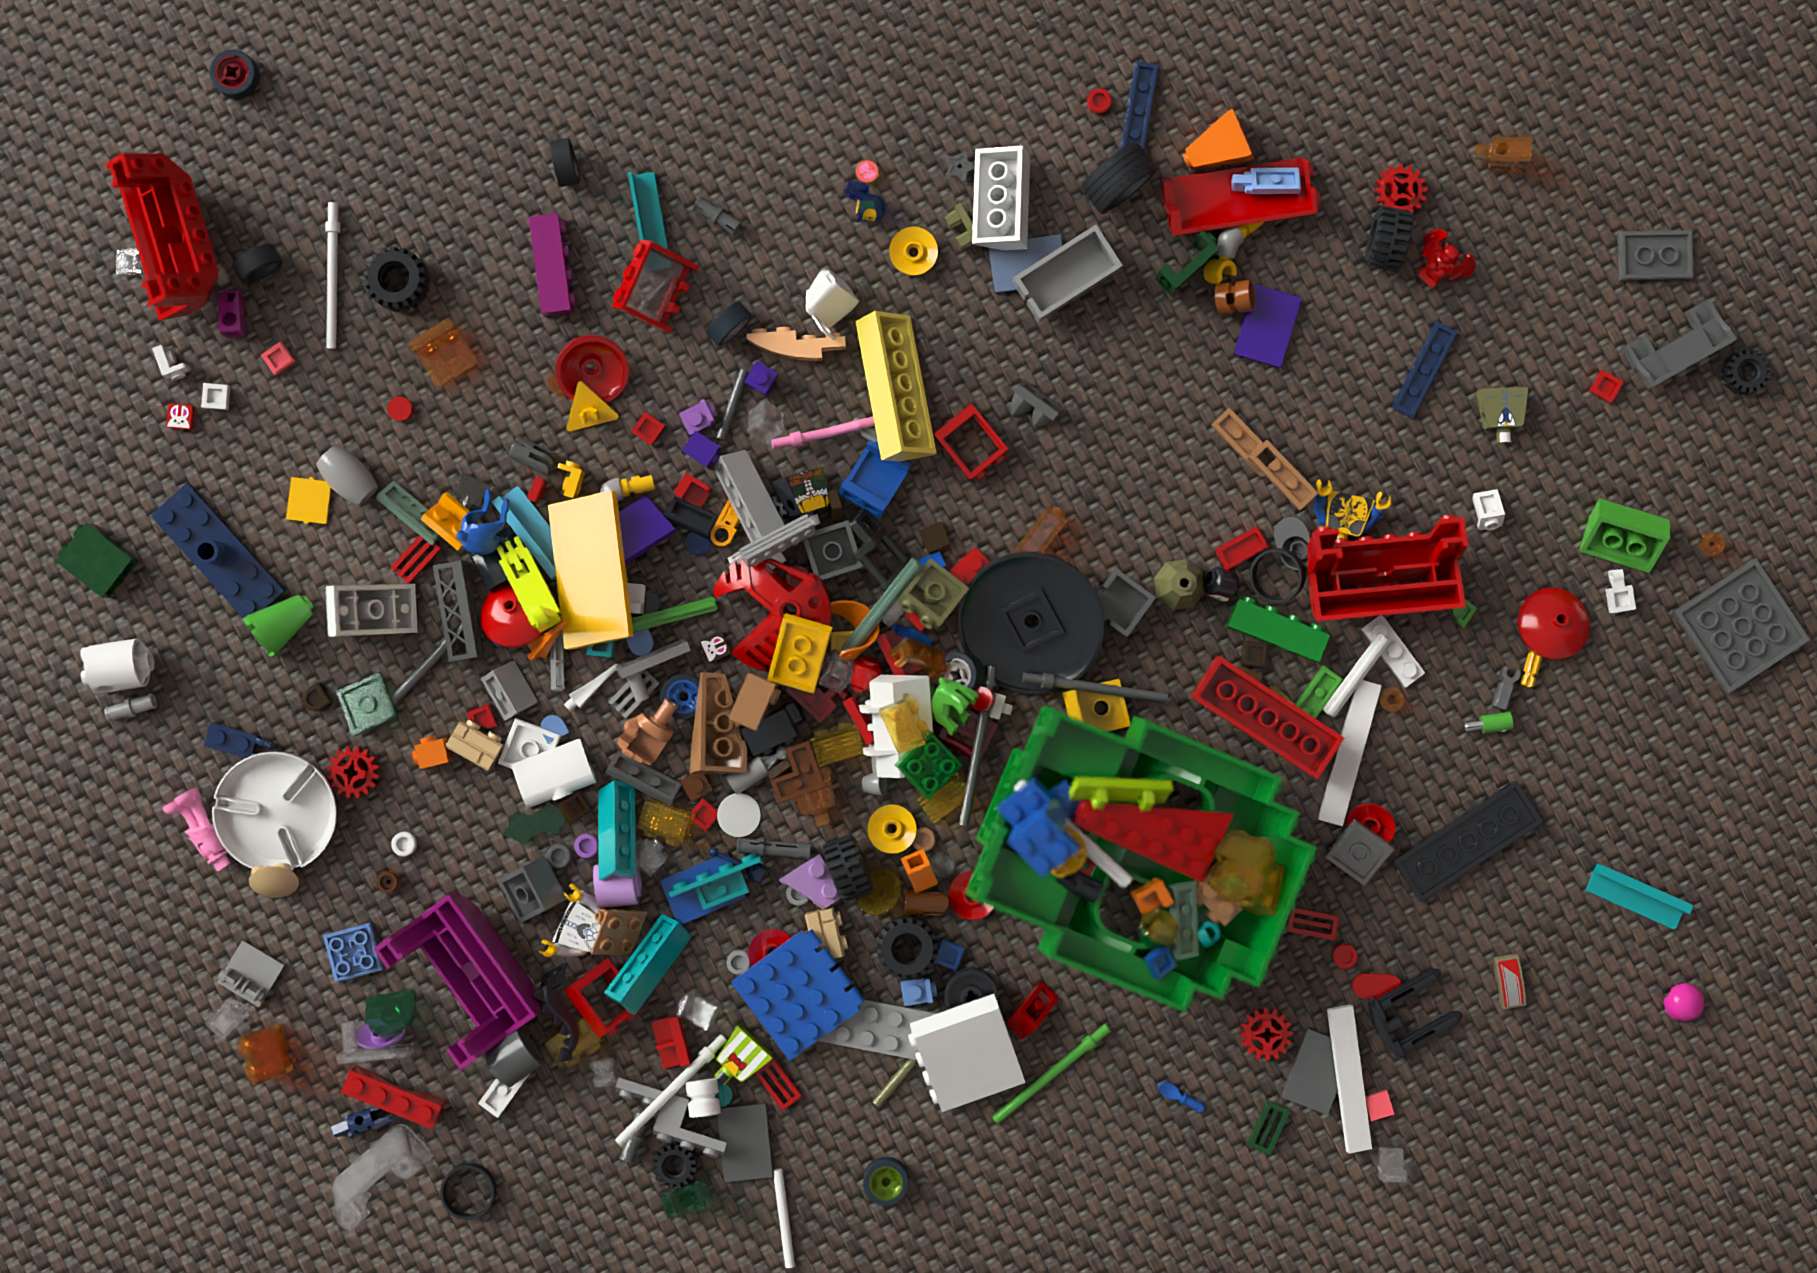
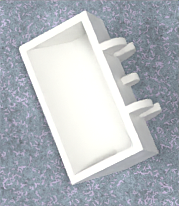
[859,675,933,778]

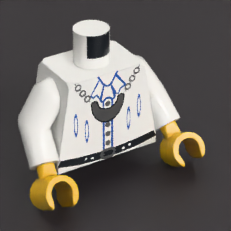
[539,884,603,957]

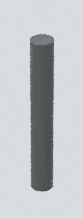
[716,369,749,441]

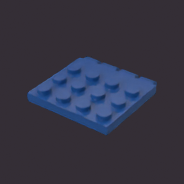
[731,929,865,1061]

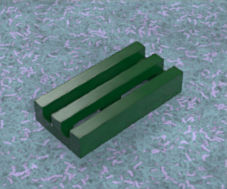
[1247,1099,1290,1155]

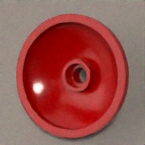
[555,335,629,403]
[480,580,545,648]
[1517,587,1590,660]

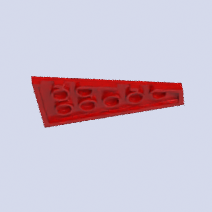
[1071,800,1234,882]

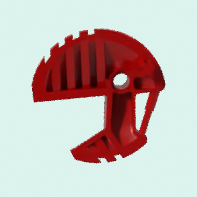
[713,558,831,671]

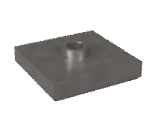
[1325,818,1395,886]

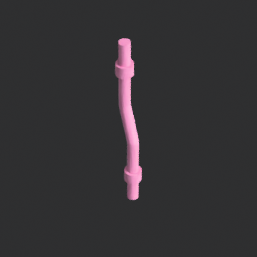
[771,417,875,449]

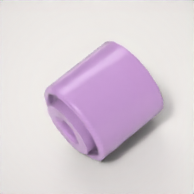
[593,864,642,909]

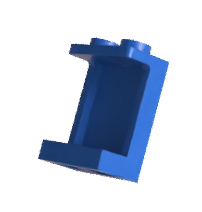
[838,440,911,519]

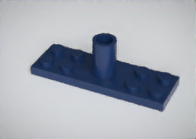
[150,483,286,618]

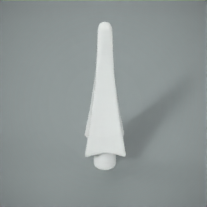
[564,664,619,711]

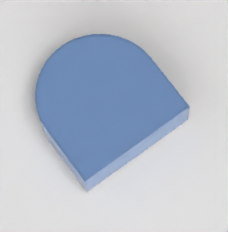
[626,629,654,656]
[541,715,570,744]

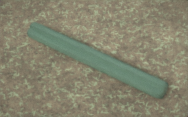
[842,558,923,651]

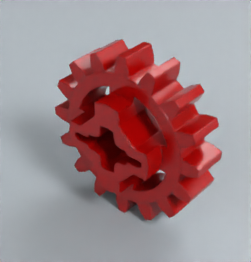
[1373,163,1428,214]
[326,746,381,798]
[1239,1006,1293,1061]

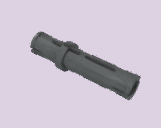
[736,838,811,859]

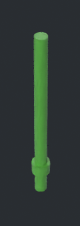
[992,1024,1111,1124]

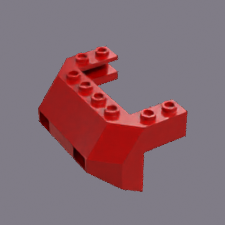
[105,153,219,321]
[1307,515,1468,621]

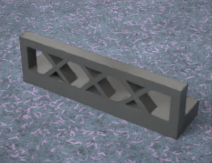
[433,560,485,662]

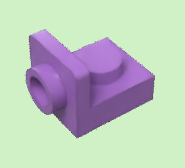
[679,399,718,436]

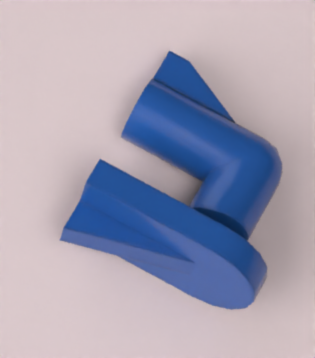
[891,624,932,653]

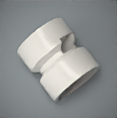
[686,1078,721,1117]

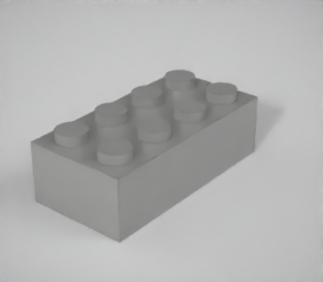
[1012,225,1123,323]

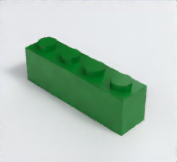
[1225,596,1330,662]

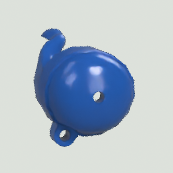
[457,489,510,555]

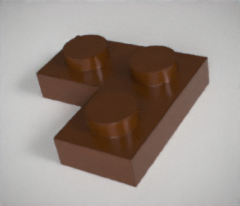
[770,741,825,804]

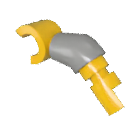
[1204,222,1264,284]
[599,475,655,502]

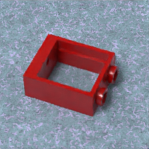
[933,403,1008,481]
[564,958,639,1038]

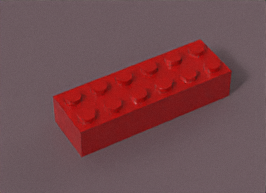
[1190,656,1344,779]

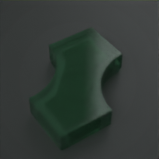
[503,801,566,845]

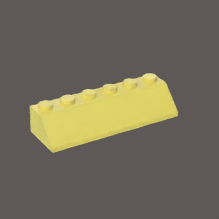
[856,311,937,462]

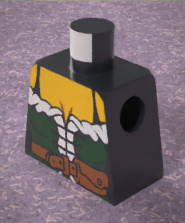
[773,466,829,525]

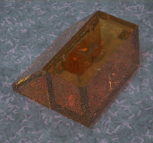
[238,1023,293,1086]

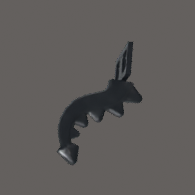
[533,962,579,1063]

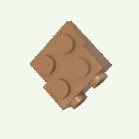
[1193,854,1257,926]

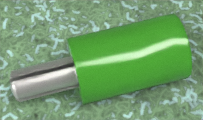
[1464,712,1513,734]

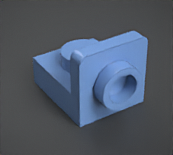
[900,976,937,1006]

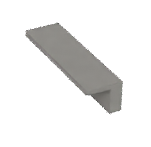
[714,450,784,543]

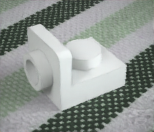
[152,345,191,380]
[1472,489,1505,530]

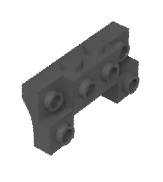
[1621,299,1737,389]

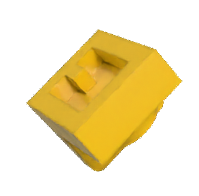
[558,461,586,499]

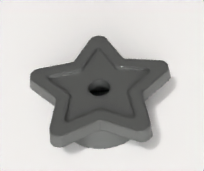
[946,151,975,183]

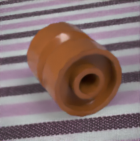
[1215,279,1256,315]

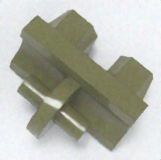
[945,202,979,250]

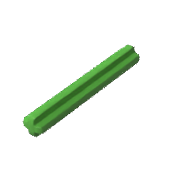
[631,597,717,633]

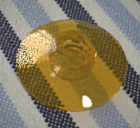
[856,868,901,916]

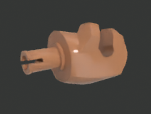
[617,698,678,766]

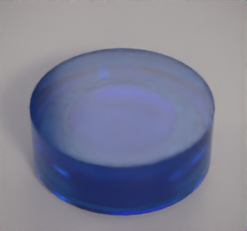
[686,532,711,555]

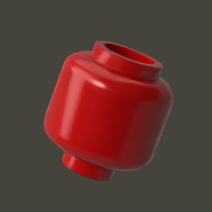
[847,655,882,694]

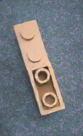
[747,327,846,361]

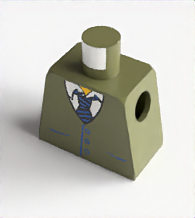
[1476,387,1528,443]

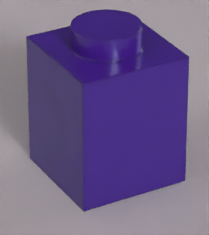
[744,361,779,397]
[682,430,722,469]

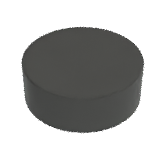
[546,843,572,868]

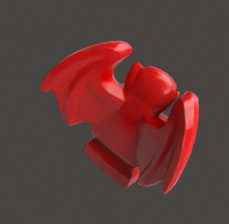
[1417,229,1476,288]

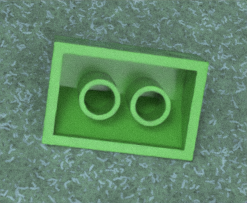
[1580,498,1670,573]

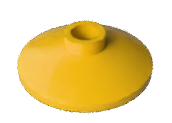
[889,227,938,276]
[868,804,916,853]

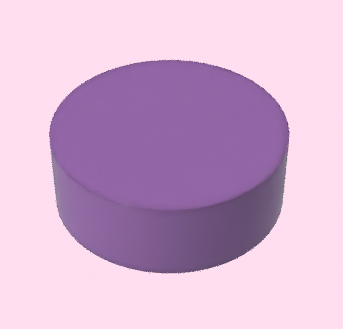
[574,833,599,858]

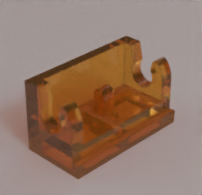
[889,637,947,680]

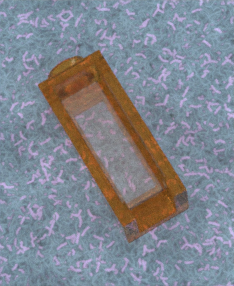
[1012,506,1068,553]

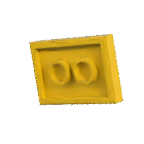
[767,613,833,694]

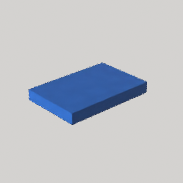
[660,852,747,925]

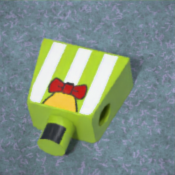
[714,1023,774,1085]

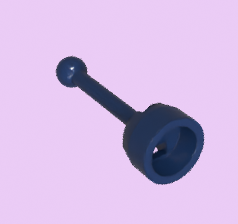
[709,847,766,883]

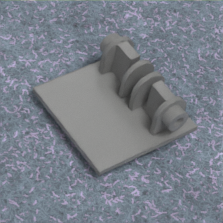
[217,940,284,1007]

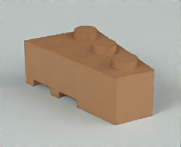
[728,673,782,731]

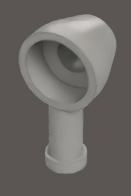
[862,756,887,796]

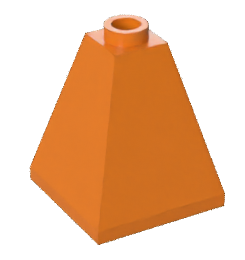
[1183,109,1255,169]

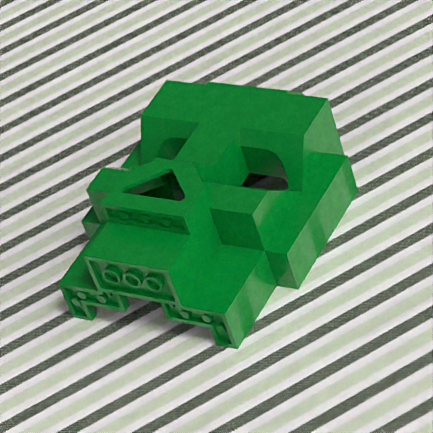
[966,706,1317,1012]

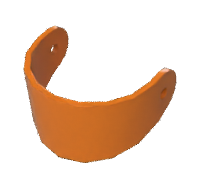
[831,600,880,660]

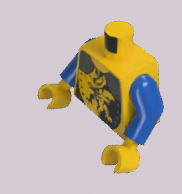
[1313,480,1391,540]

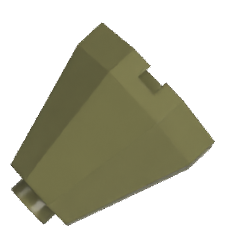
[1153,559,1205,611]

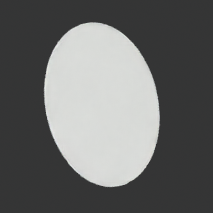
[717,793,761,837]

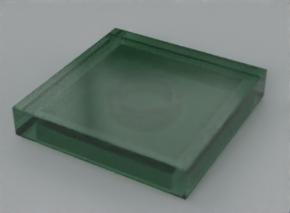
[336,672,399,737]

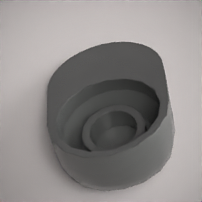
[1274,517,1311,570]

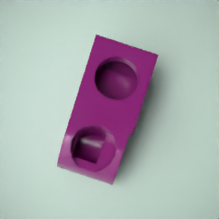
[218,289,247,338]

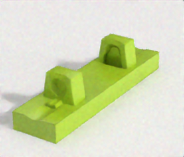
[1069,777,1173,811]

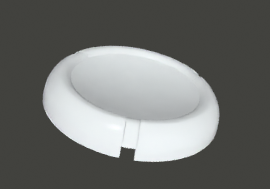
[212,752,337,871]

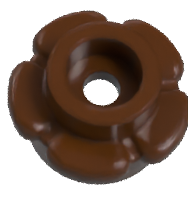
[377,870,401,894]

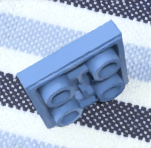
[323,922,384,983]

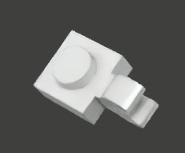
[1605,569,1636,613]

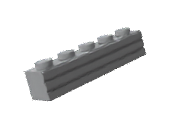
[739,514,815,569]

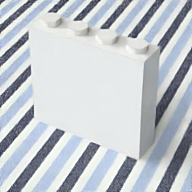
[908,994,1025,1112]

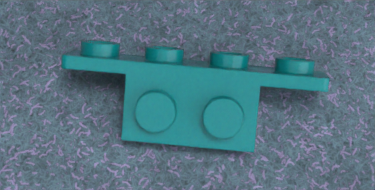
[669,853,763,910]

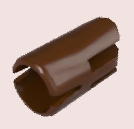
[904,892,949,916]

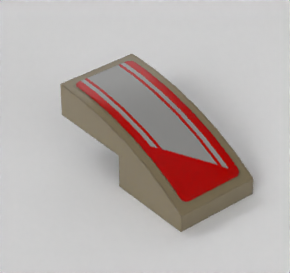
[1493,953,1526,1010]

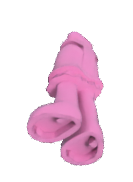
[162,787,231,872]

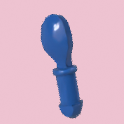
[1158,1081,1206,1112]

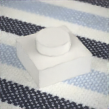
[201,383,230,410]

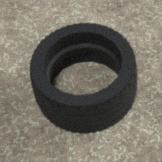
[1080,141,1158,214]

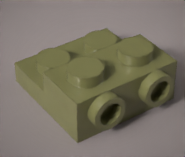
[898,558,969,630]

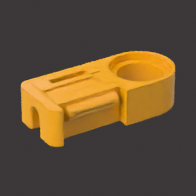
[711,499,740,547]

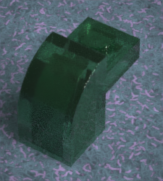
[659,1179,714,1218]

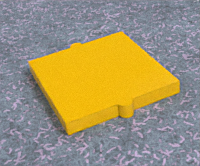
[286,477,331,524]

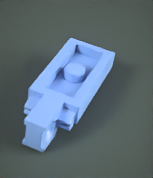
[1231,168,1301,194]

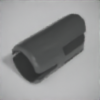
[509,436,558,475]

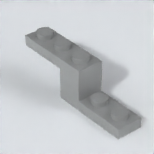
[616,1078,727,1158]

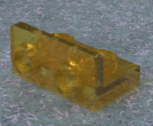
[879,693,929,754]

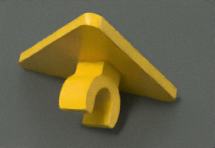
[566,381,618,432]

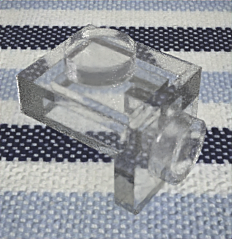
[116,248,145,275]
[676,993,720,1030]

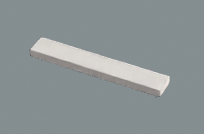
[1318,680,1382,826]
[1327,1004,1372,1154]

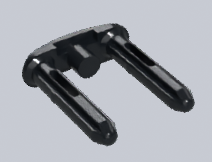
[1368,969,1463,1058]

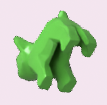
[930,677,979,736]

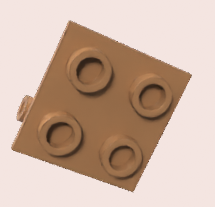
[591,909,647,955]

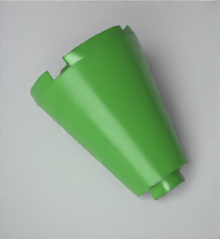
[242,595,314,658]

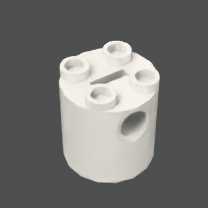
[81,638,154,694]

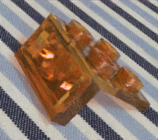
[407,318,479,388]

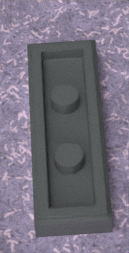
[606,751,682,806]

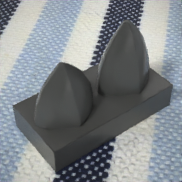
[1011,380,1063,427]

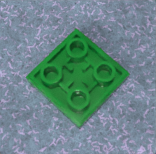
[894,730,963,800]

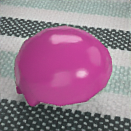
[1663,983,1705,1022]

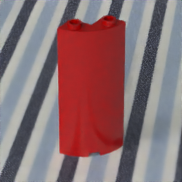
[1160,157,1321,236]

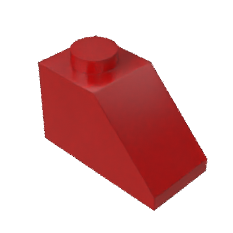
[1005,982,1059,1040]

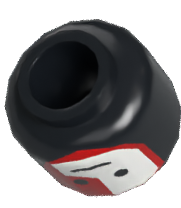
[1203,566,1240,602]

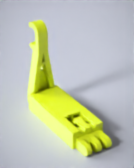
[496,536,562,633]

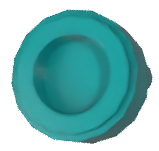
[1197,921,1221,948]
[715,1082,732,1107]

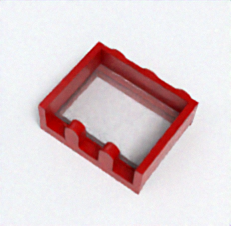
[612,239,700,333]

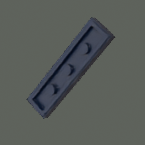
[1119,61,1159,150]
[1391,321,1458,419]

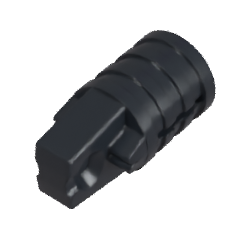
[1055,871,1103,904]

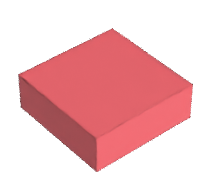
[261,341,296,376]
[1365,1089,1394,1121]

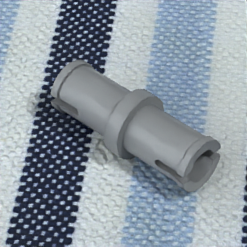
[104,693,157,722]

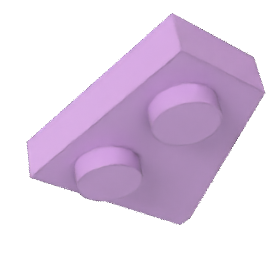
[779,854,840,909]

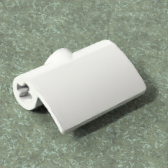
[512,739,597,808]

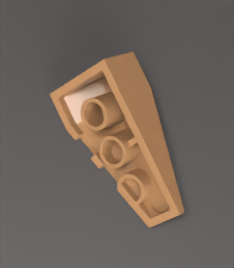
[690,672,747,774]

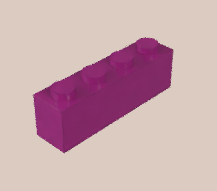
[529,213,577,317]

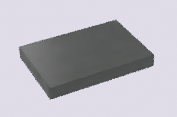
[1617,230,1694,281]
[1281,1028,1338,1115]
[717,1102,773,1182]

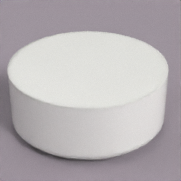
[391,831,418,856]

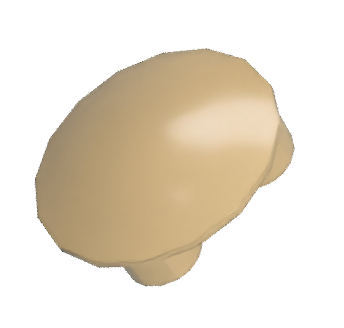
[249,863,299,898]

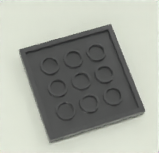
[1672,558,1810,694]

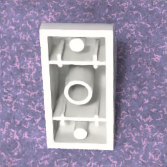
[326,584,418,637]

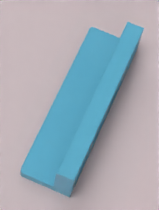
[492,486,556,580]

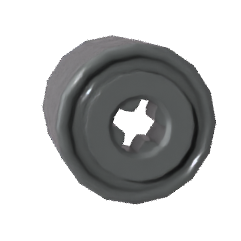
[485,1028,544,1088]

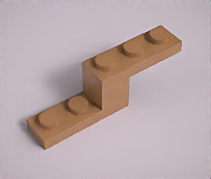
[1211,408,1318,511]

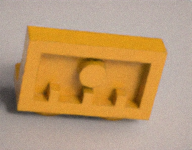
[421,492,483,550]

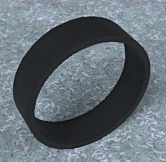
[1250,548,1306,603]
[440,1163,497,1220]

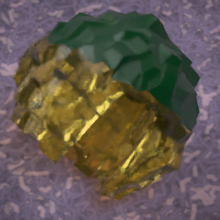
[1139,908,1179,948]

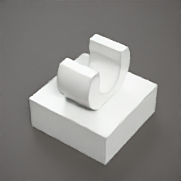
[988,692,1013,719]

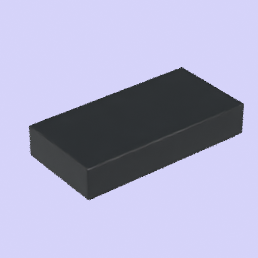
[664,496,718,539]

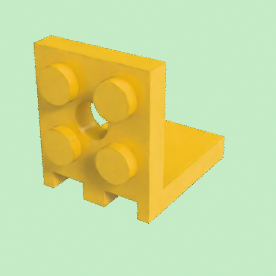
[1062,679,1131,732]

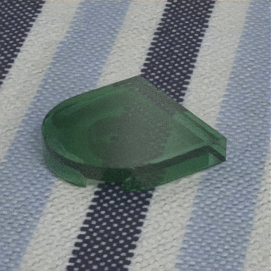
[365,989,416,1038]

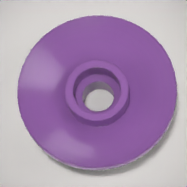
[356,1018,406,1049]

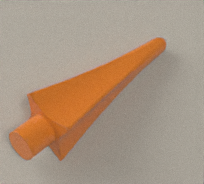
[527,620,566,661]

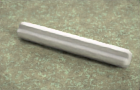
[1323,633,1390,717]

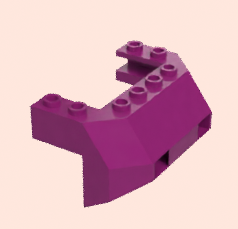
[373,890,541,1070]

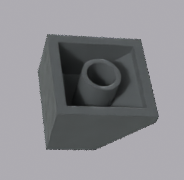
[498,856,567,923]

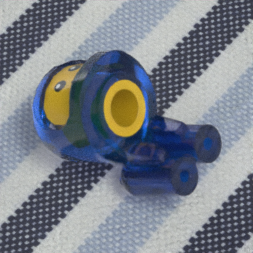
[844,180,886,223]

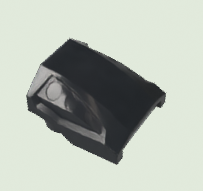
[467,526,528,592]

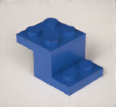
[997,777,1081,878]

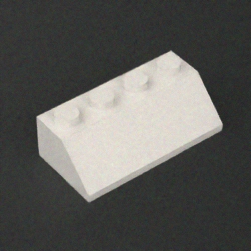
[972,146,1030,250]

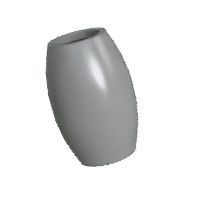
[316,446,378,506]

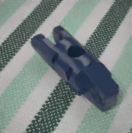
[331,1106,395,1138]

